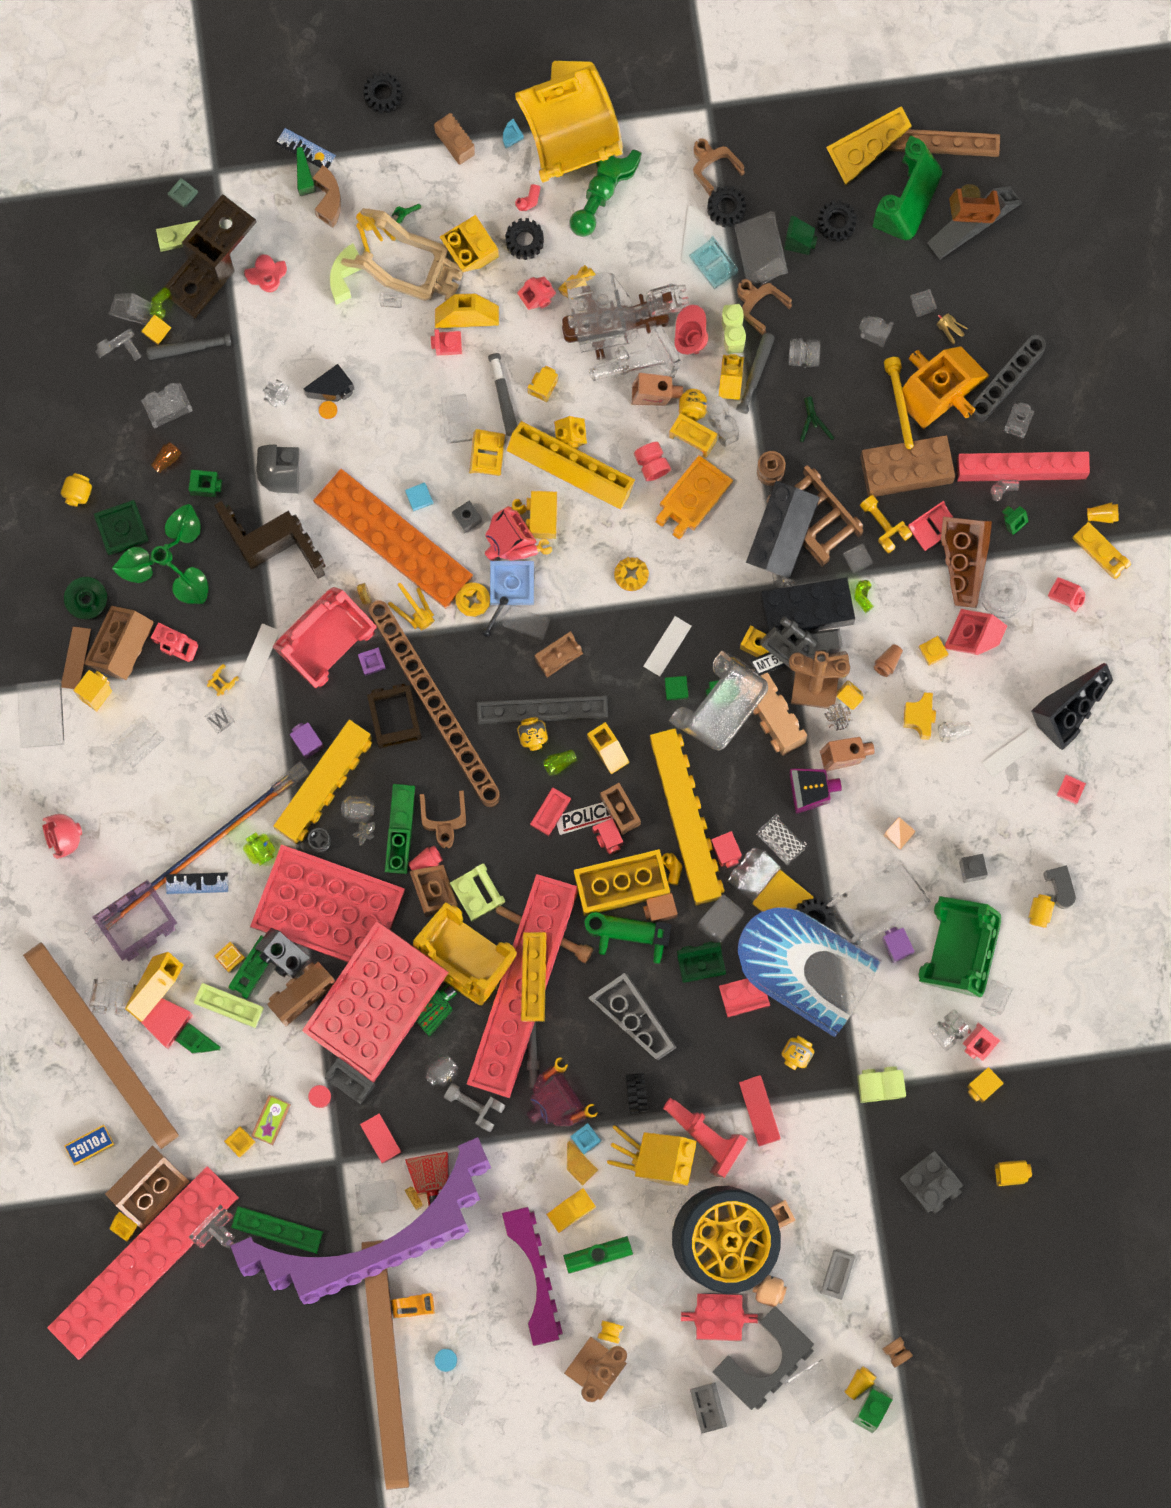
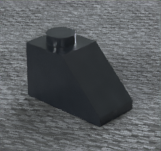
[303,364,355,402]

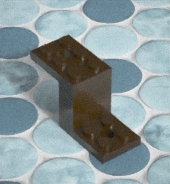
[160,194,257,319]
[214,501,326,579]

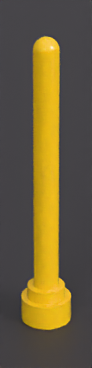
[884,357,914,449]

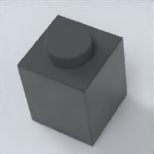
[959,854,988,883]

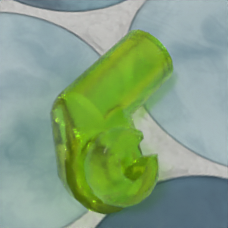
[854,580,874,613]

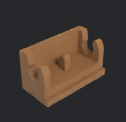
[534,631,583,678]

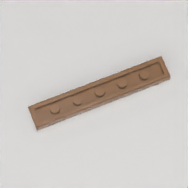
[885,129,1000,157]

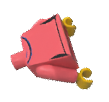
[485,499,552,561]

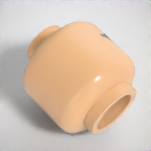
[752,1275,787,1307]

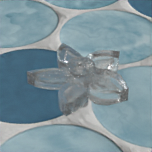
[352,822,375,846]

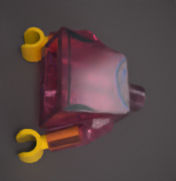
[527,1057,598,1126]

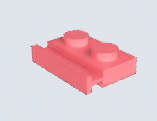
[719,978,770,1018]

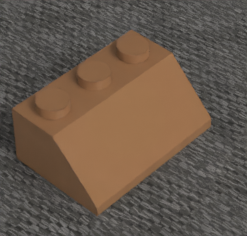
[84,606,154,680]
[267,962,335,1027]
[105,1145,190,1230]

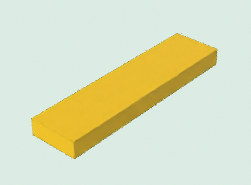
[521,932,547,1022]

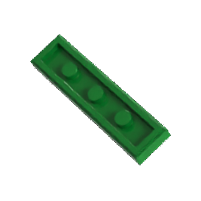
[231,1206,324,1254]

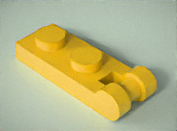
[1072,522,1131,579]

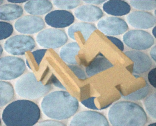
[341,208,464,301]

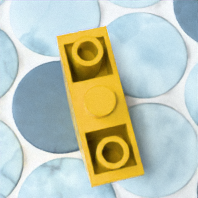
[435,293,499,328]

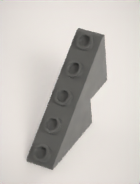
[927,186,1022,259]

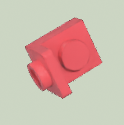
[431,329,462,356]
[1048,577,1085,612]

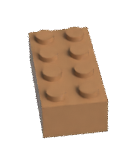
[860,435,955,497]

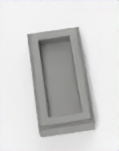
[820,1250,855,1300]

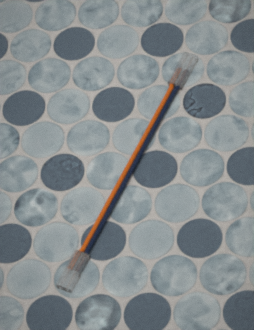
[84,761,309,944]

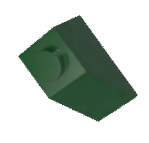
[784,216,818,255]

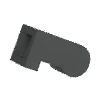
[1043,865,1076,909]

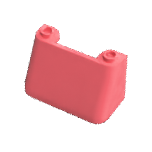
[273,587,377,688]

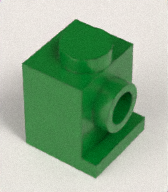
[189,470,222,497]

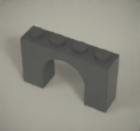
[712,1306,814,1410]

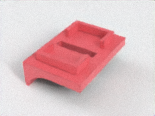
[908,501,953,551]

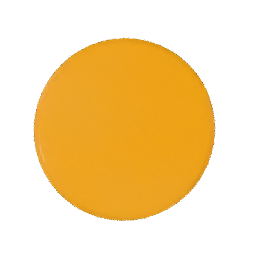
[319,401,337,419]

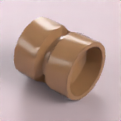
[756,451,786,486]

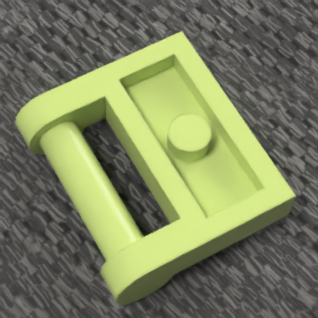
[450,864,506,921]

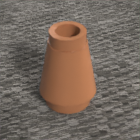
[874,644,903,677]

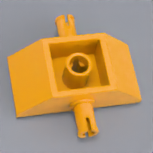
[902,346,989,429]

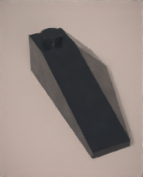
[1031,663,1113,750]

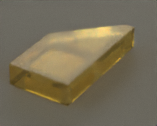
[567,1140,598,1186]

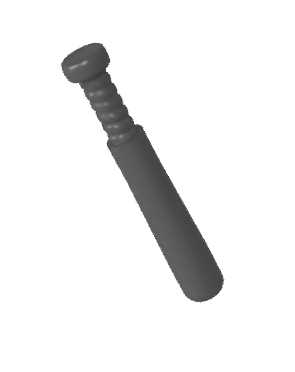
[146,333,232,360]
[736,333,775,414]

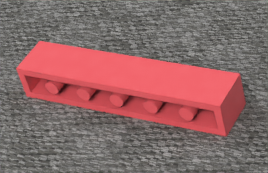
[957,452,1090,482]

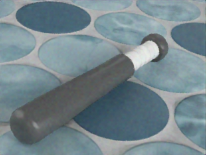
[488,353,517,436]

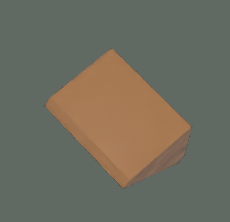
[410,865,458,917]

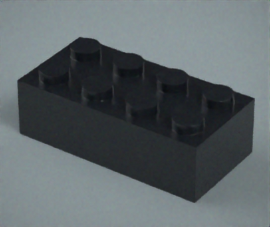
[761,577,855,635]

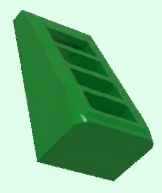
[297,147,316,196]

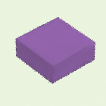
[358,648,385,676]

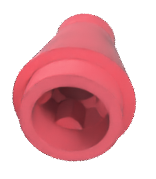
[408,846,443,870]

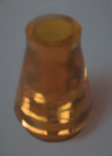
[151,441,182,473]

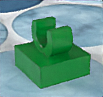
[1002,506,1029,535]

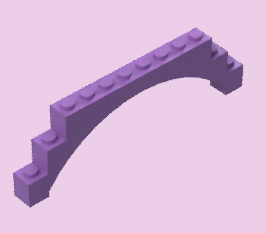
[231,1137,491,1305]

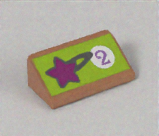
[251,1095,291,1145]

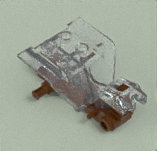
[562,273,689,360]

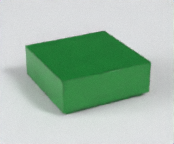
[665,676,688,700]

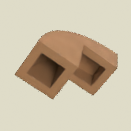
[313,165,341,228]

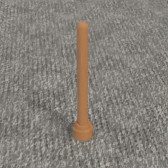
[496,906,594,964]

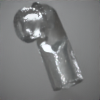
[990,480,1019,501]
[772,573,796,588]

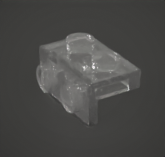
[728,848,781,901]

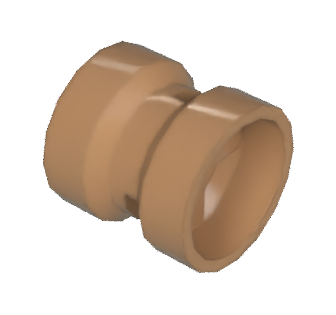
[882,1337,913,1368]

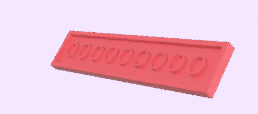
[467,874,578,1098]
[47,1166,239,1360]

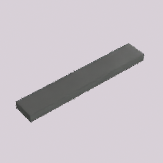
[477,696,608,725]

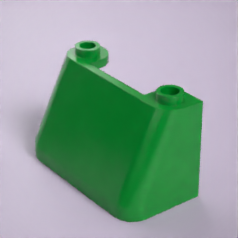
[872,136,942,240]
[918,896,1001,998]

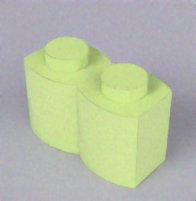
[721,304,746,354]
[857,1066,906,1103]

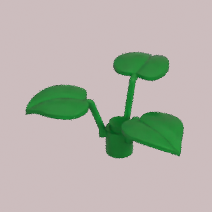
[112,504,208,604]

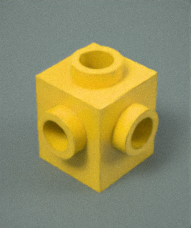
[554,416,587,450]

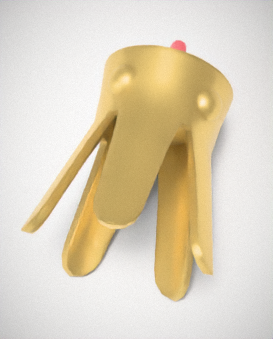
[937,313,968,344]

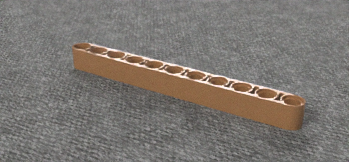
[369,600,500,807]
[23,942,179,1149]
[361,1240,409,1490]

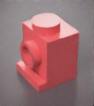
[592,818,623,855]
[962,1022,1000,1061]

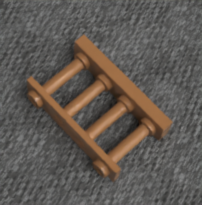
[767,465,863,567]

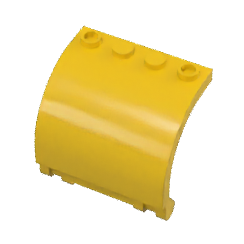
[515,64,623,183]

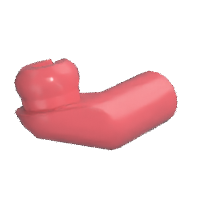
[515,184,541,211]

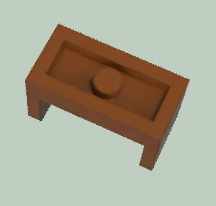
[949,189,1001,223]

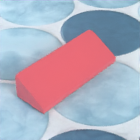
[739,1075,781,1146]

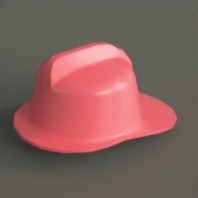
[674,305,708,355]

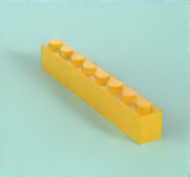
[650,729,724,906]

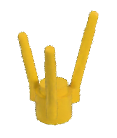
[356,211,396,253]
[388,583,435,631]
[607,1125,641,1172]

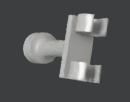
[444,1082,506,1132]

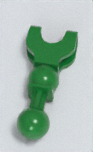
[569,149,642,237]

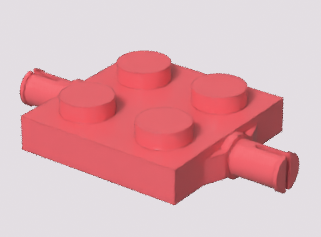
[681,1294,758,1341]

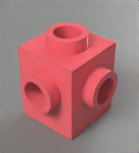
[517,276,556,310]

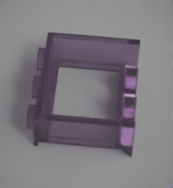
[92,879,177,962]

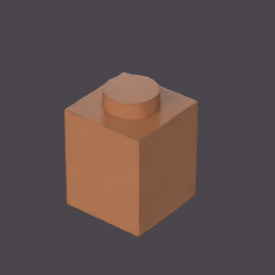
[643,893,678,923]

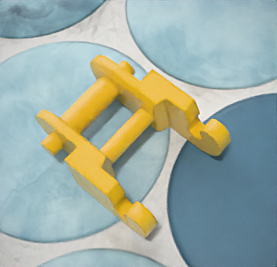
[207,664,239,696]

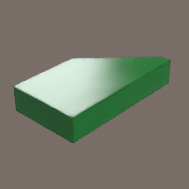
[175,1023,221,1054]

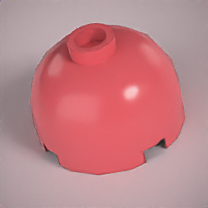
[42,814,82,859]

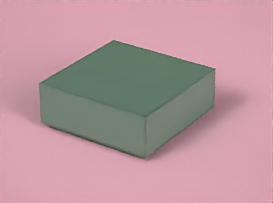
[168,178,198,208]

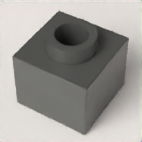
[452,500,482,533]

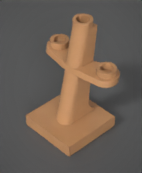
[789,651,850,710]
[564,1337,627,1402]

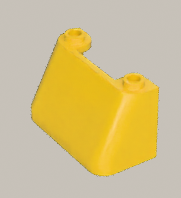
[413,902,517,1005]

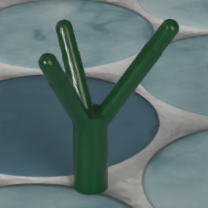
[800,397,834,442]

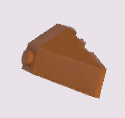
[941,517,992,608]

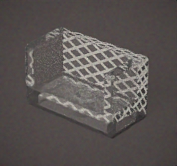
[757,813,808,866]

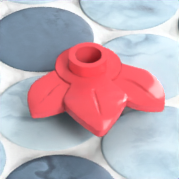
[244,254,287,292]

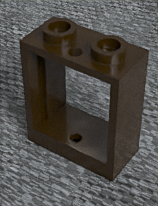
[367,683,422,749]

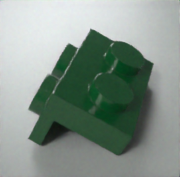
[677,941,726,983]

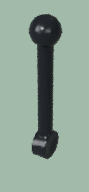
[482,596,508,637]

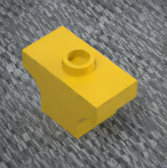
[903,692,936,740]

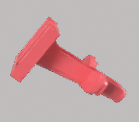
[663,1098,748,1178]

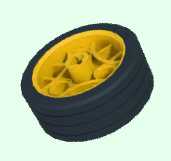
[672,1186,781,1294]

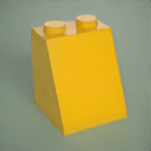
[635,1132,697,1186]

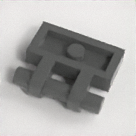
[760,616,817,669]

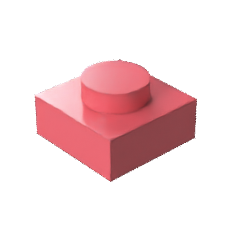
[1056,775,1086,804]

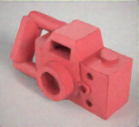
[151,622,198,662]

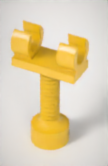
[860,495,913,554]

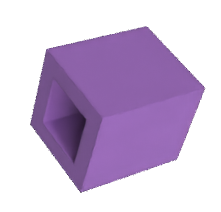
[290,722,324,759]
[882,927,915,963]

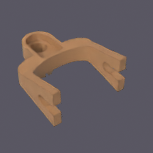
[693,138,745,197]
[737,279,792,335]
[420,791,466,849]

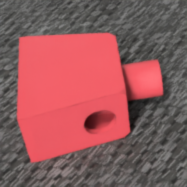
[141,998,193,1049]

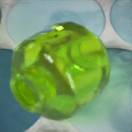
[243,832,276,866]

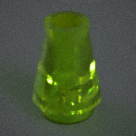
[543,749,577,776]

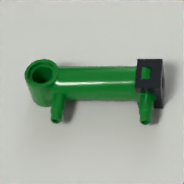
[585,912,672,964]

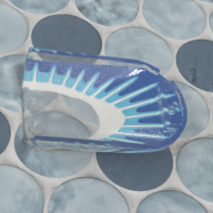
[738,907,882,1037]

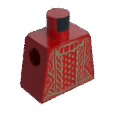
[405,1152,449,1206]

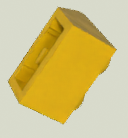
[439,215,499,272]

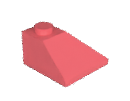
[944,609,1007,655]

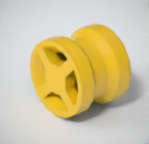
[597,1320,623,1344]

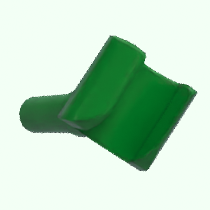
[391,204,421,224]

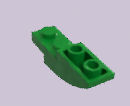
[385,784,415,874]

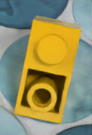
[718,354,744,400]
[587,722,629,775]

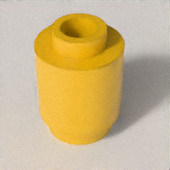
[1028,894,1055,928]

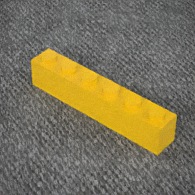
[507,421,635,510]
[273,720,372,844]

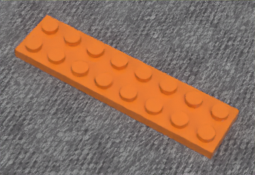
[313,469,473,609]

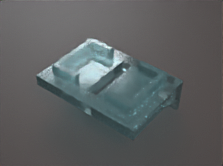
[689,236,738,289]

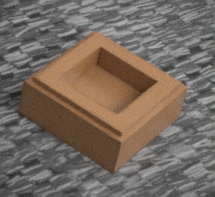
[824,651,849,662]

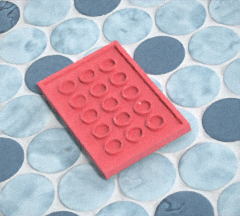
[250,845,405,962]
[302,921,449,1082]

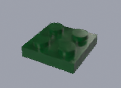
[94,500,149,555]

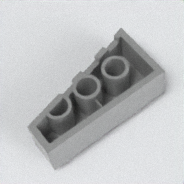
[588,973,677,1060]

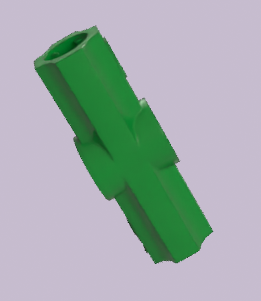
[563,1236,633,1274]

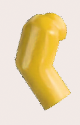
[662,853,682,885]

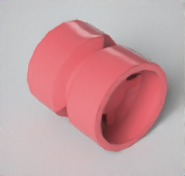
[634,442,671,481]

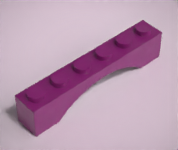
[502,1207,563,1346]

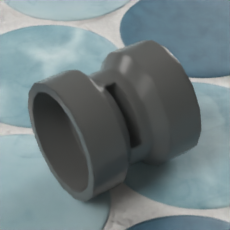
[308,828,331,853]

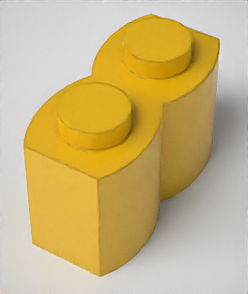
[995,1160,1032,1186]

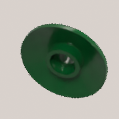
[64,577,107,620]

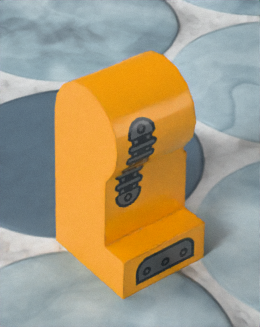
[391,1293,435,1318]

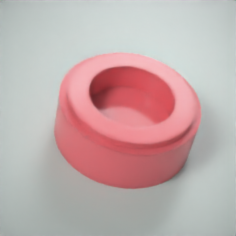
[308,1085,331,1108]

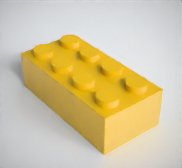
[574,849,670,916]

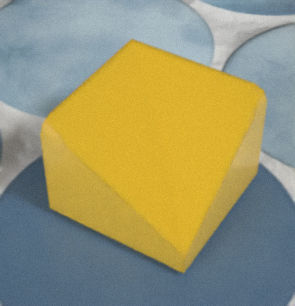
[836,680,864,710]

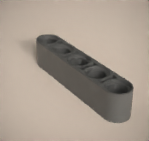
[971,335,1046,423]

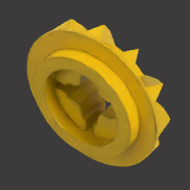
[614,557,649,591]
[456,582,490,617]

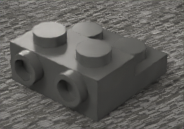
[899,1151,964,1214]

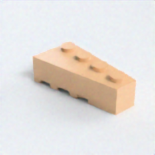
[738,670,807,756]

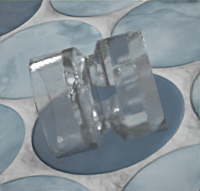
[788,338,820,367]
[929,1010,972,1051]

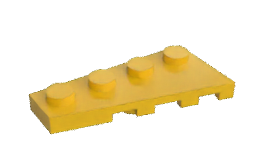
[826,106,912,186]

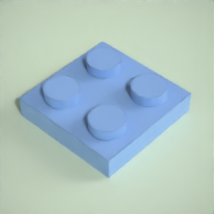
[490,561,534,605]

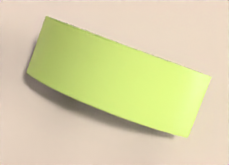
[330,243,361,305]

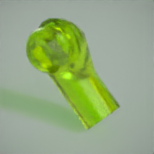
[150,287,171,319]

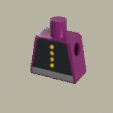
[789,769,842,814]

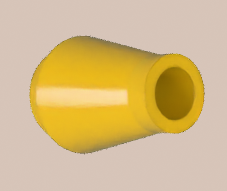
[1087,502,1119,524]
[844,1366,877,1400]

